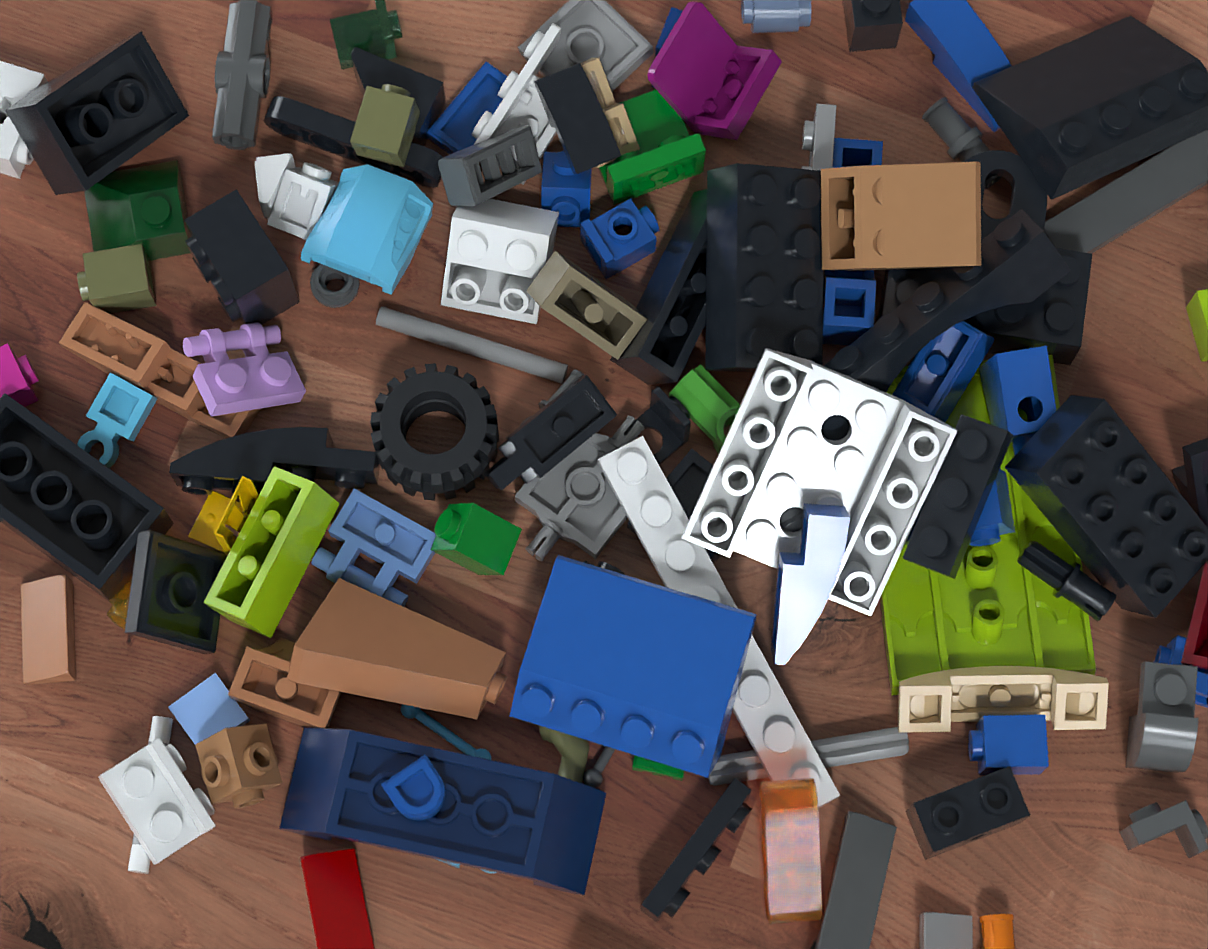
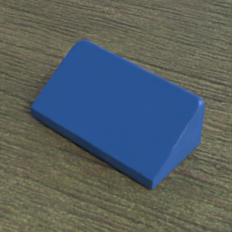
[892,321,994,423]

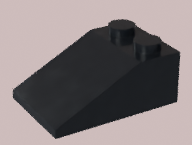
[5,31,189,195]

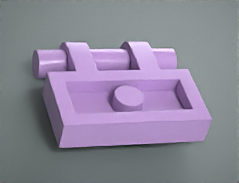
[183,322,306,416]

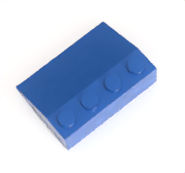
[509,555,757,778]

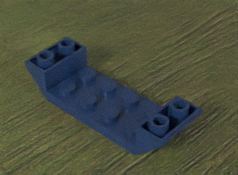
[279,727,607,896]

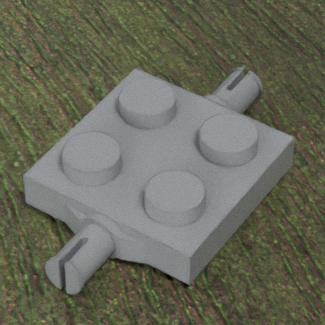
[515,415,645,561]

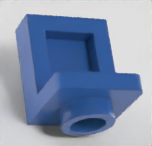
[541,151,592,227]

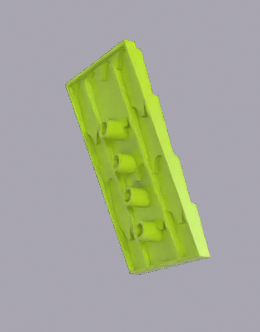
[880,355,1096,695]

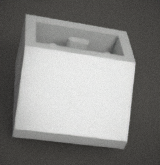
[441,199,559,324]

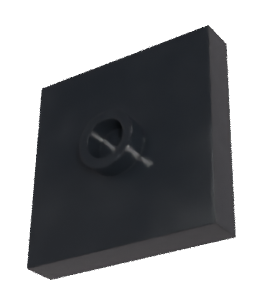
[125,530,227,654]

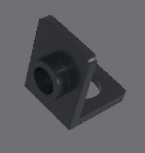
[627,386,691,465]

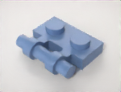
[311,488,436,607]

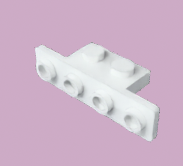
[472,23,561,185]

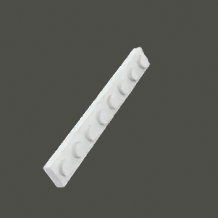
[598,436,840,821]

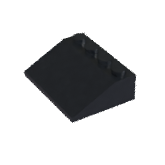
[972,15,1208,200]

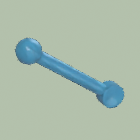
[401,704,491,760]

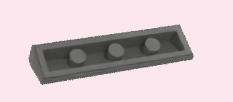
[815,811,897,949]

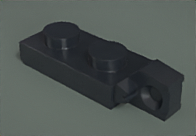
[484,375,617,490]

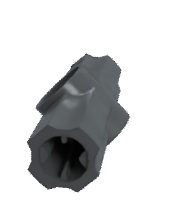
[212,0,272,150]

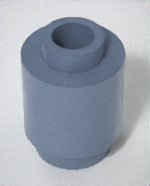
[741,0,811,33]

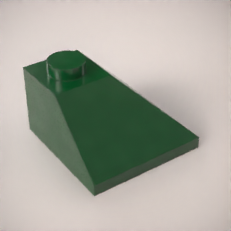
[84,160,191,261]

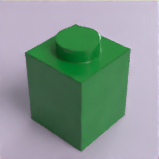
[430,503,522,575]

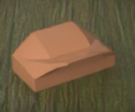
[228,638,341,729]

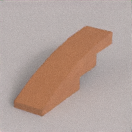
[59,302,260,438]

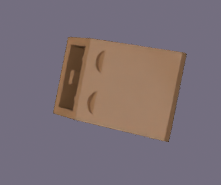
[821,162,981,271]

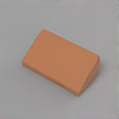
[20,575,76,685]

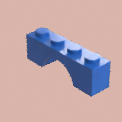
[823,138,883,346]

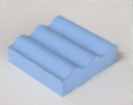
[168,673,250,744]

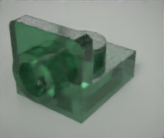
[329,0,403,70]

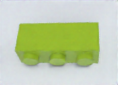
[203,466,340,639]

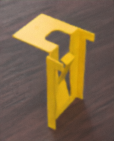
[188,476,259,556]

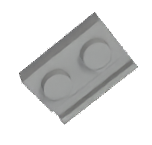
[801,104,836,171]

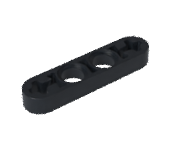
[264,96,444,188]

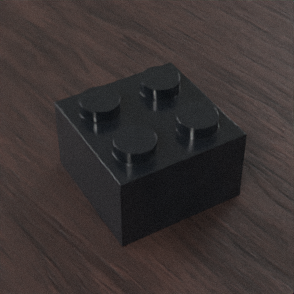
[185,189,299,325]

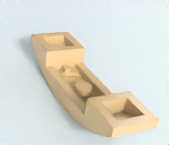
[898,666,1109,733]

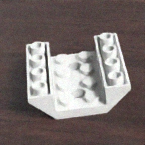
[682,348,957,616]

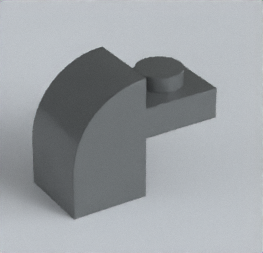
[1126,662,1199,773]

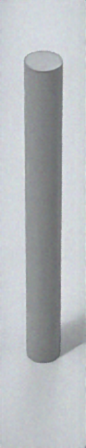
[376,306,568,384]

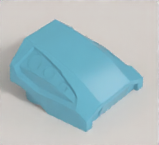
[301,164,433,295]

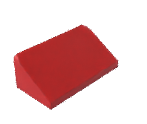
[300,848,375,949]

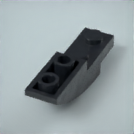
[169,427,380,498]

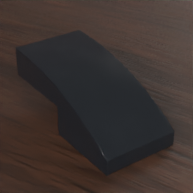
[533,63,622,174]

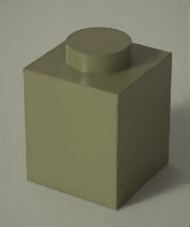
[350,84,420,167]
[77,244,157,314]

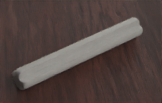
[708,727,909,786]

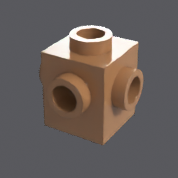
[195,723,282,808]

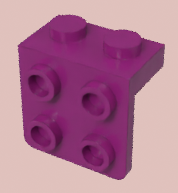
[647,1,782,140]

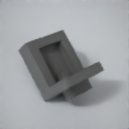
[1119,800,1208,858]

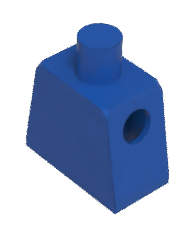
[979,346,1056,455]

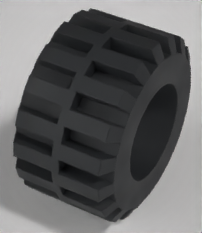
[370,363,499,501]

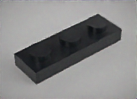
[903,414,1013,579]
[640,778,753,922]

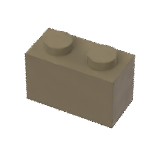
[526,250,647,360]

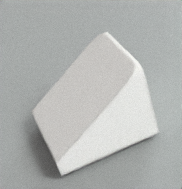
[254,153,296,221]

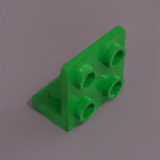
[598,90,706,205]

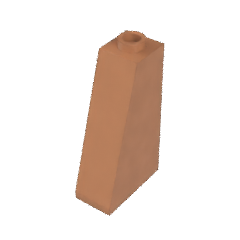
[287,578,507,719]

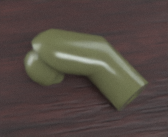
[539,726,589,783]

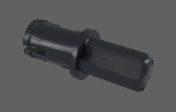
[1017,541,1117,621]

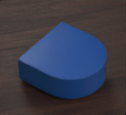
[381,755,446,820]

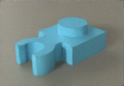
[77,372,157,468]

